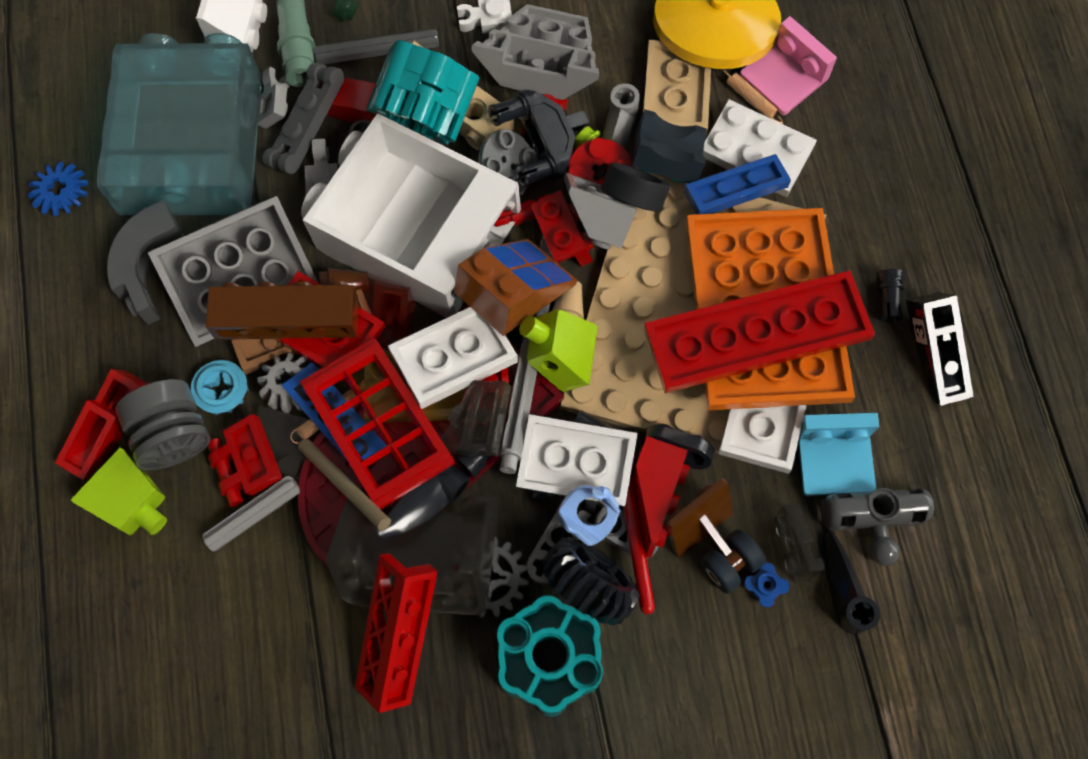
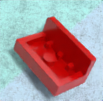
[531,190,594,267]

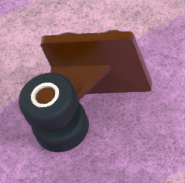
[666,478,766,594]

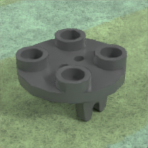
[478,129,538,195]

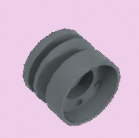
[115,379,211,470]

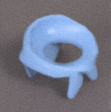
[558,485,621,546]

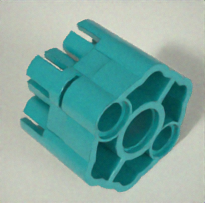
[366,40,480,145]
[497,596,603,717]

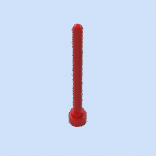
[623,451,655,615]

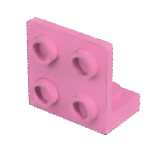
[740,16,837,115]

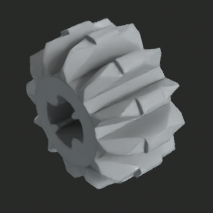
[257,352,309,414]

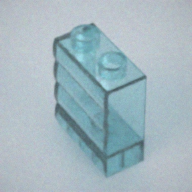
[97,33,262,215]

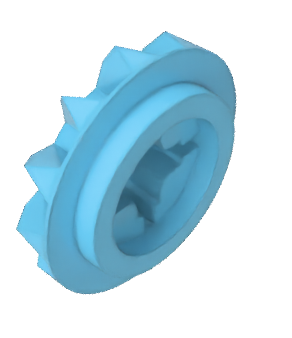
[191,360,249,415]

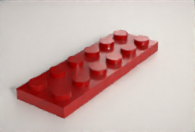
[644,270,875,393]

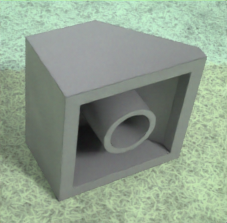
[564,173,637,249]

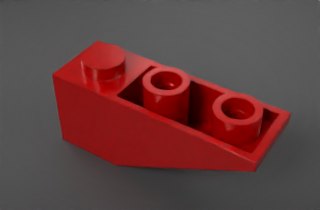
[632,436,690,559]

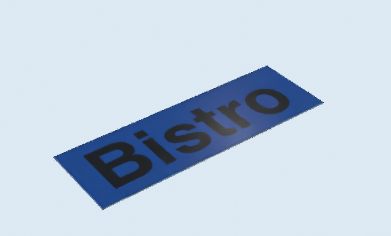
[282,362,386,460]

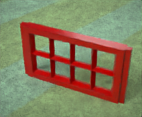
[300,338,456,509]

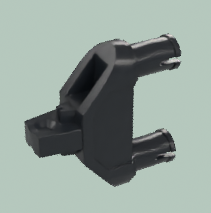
[488,89,589,187]

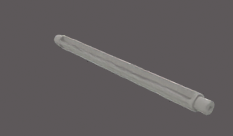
[500,236,554,474]

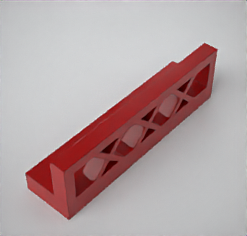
[355,553,438,713]

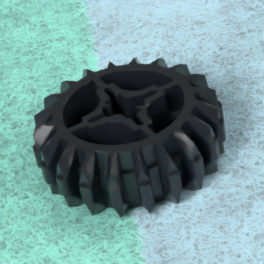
[542,537,640,625]

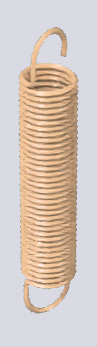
[722,69,783,123]

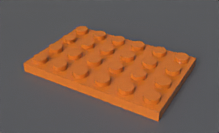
[686,208,855,410]

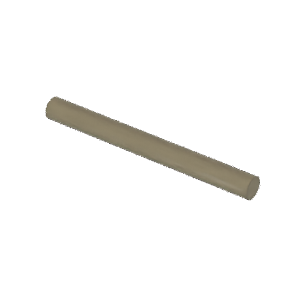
[298,439,391,531]

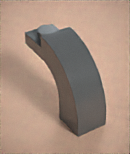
[107,200,184,325]

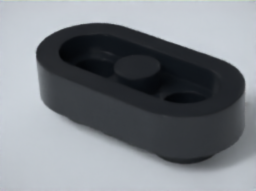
[642,424,715,470]

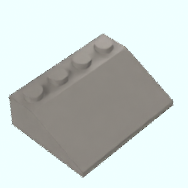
[148,196,318,347]

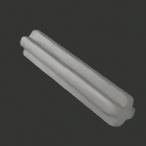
[202,476,300,552]

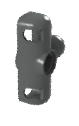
[821,488,935,566]

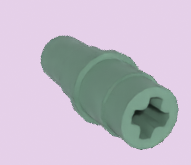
[276,0,316,87]

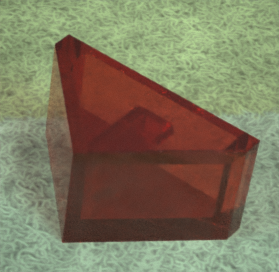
[372,282,415,351]

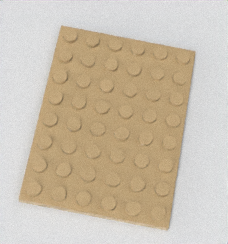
[560,167,826,453]

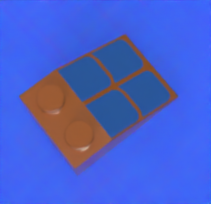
[454,239,577,336]

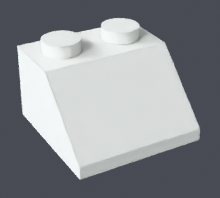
[196,0,267,61]

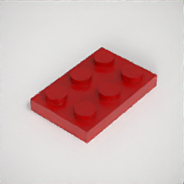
[274,271,386,383]

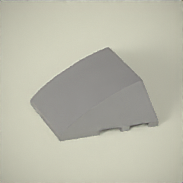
[471,4,599,100]

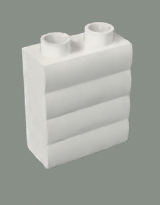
[301,113,521,318]

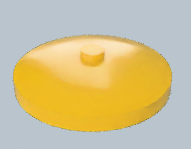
[653,0,781,69]

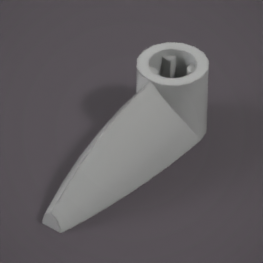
[597,83,640,179]

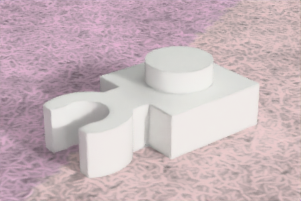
[457,0,512,33]

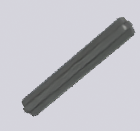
[314,28,439,64]

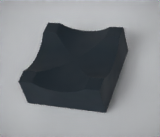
[632,109,707,183]

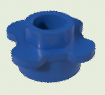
[744,563,790,608]

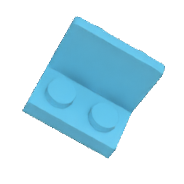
[798,413,879,496]

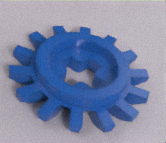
[28,162,88,217]

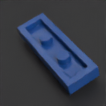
[684,154,791,214]

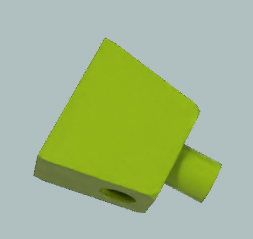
[519,310,598,392]
[71,447,167,535]

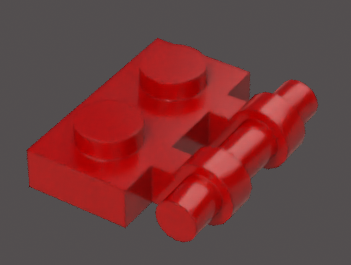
[208,414,283,507]

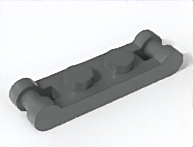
[263,63,344,174]

